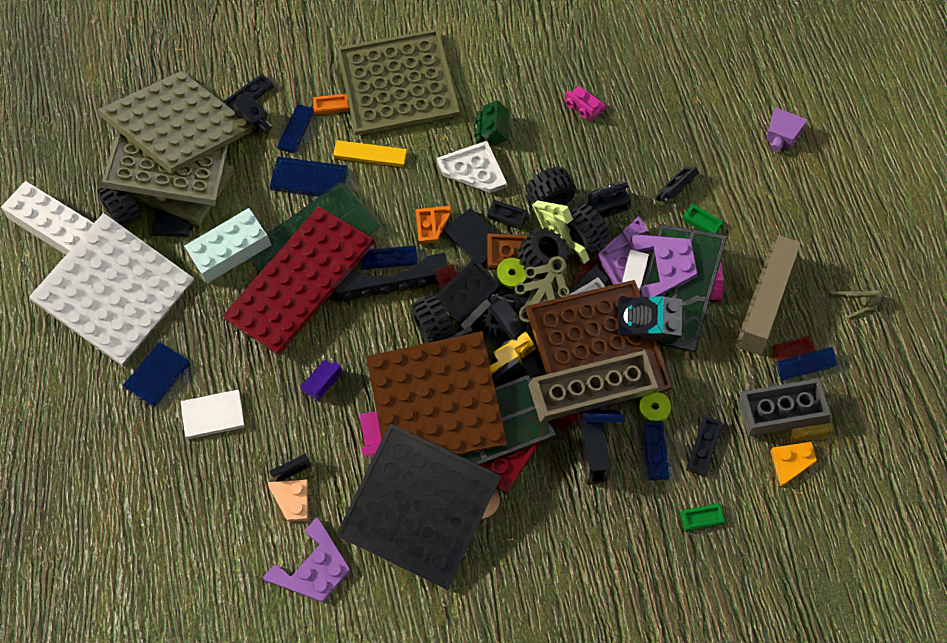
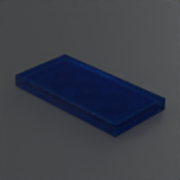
[269,156,348,200]

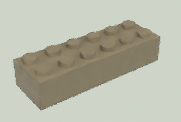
[738,235,801,356]
[528,350,658,422]

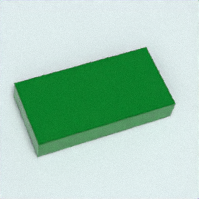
[682,204,724,238]
[680,503,725,532]

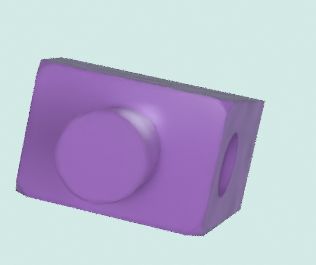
[766,107,807,152]

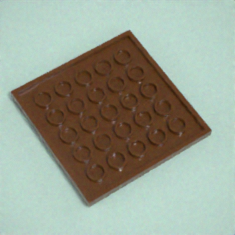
[525,280,673,418]
[366,332,507,456]

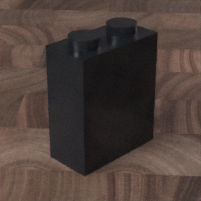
[580,421,610,484]

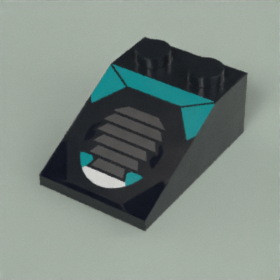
[618,296,682,343]

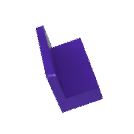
[300,360,343,402]

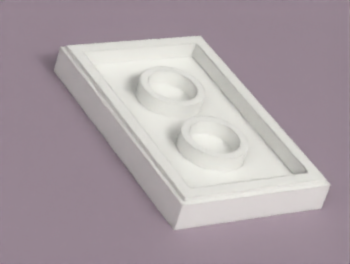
[181,389,245,439]

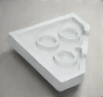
[437,141,507,193]

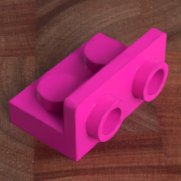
[565,86,605,122]

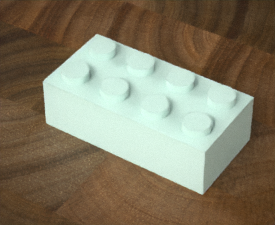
[184,208,271,283]

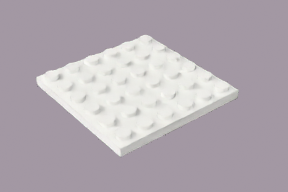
[29,213,194,366]

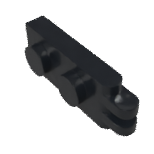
[656,166,699,202]

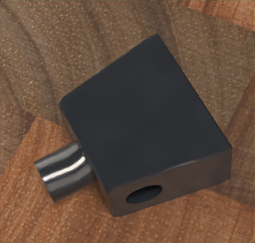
[233,91,272,134]

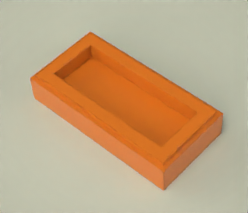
[313,94,350,115]

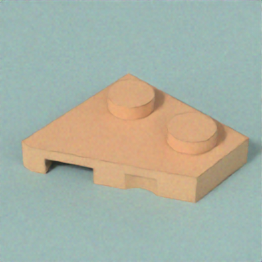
[268,480,308,522]

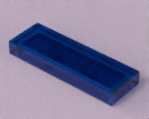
[277,104,314,154]
[361,245,418,270]
[775,347,837,380]
[642,421,669,481]

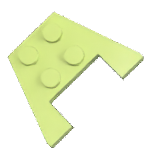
[532,200,590,264]

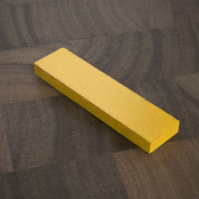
[333,140,407,168]

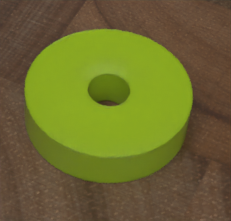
[496,258,526,289]
[639,392,671,424]

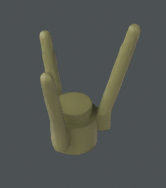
[830,290,882,319]

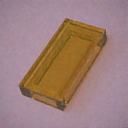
[788,423,833,443]

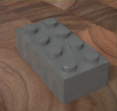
[738,378,831,437]

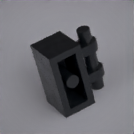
[587,181,631,219]

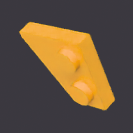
[771,442,817,487]

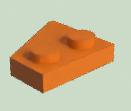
[415,206,451,245]

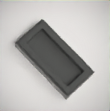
[457,300,491,332]

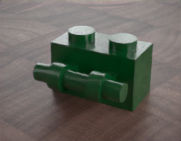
[474,100,510,145]

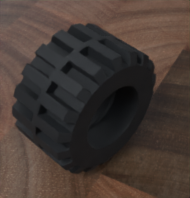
[526,167,577,206]
[97,187,142,228]
[565,203,610,254]
[517,227,570,279]
[411,294,453,343]

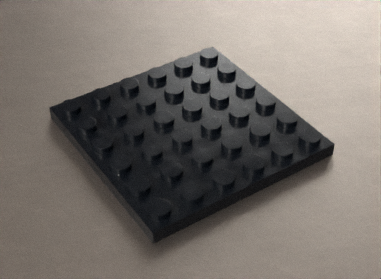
[335,423,501,590]

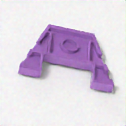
[597,217,660,285]
[632,235,698,297]
[263,517,350,603]

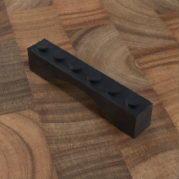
[336,253,450,301]

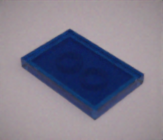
[123,342,190,408]
[580,410,624,423]

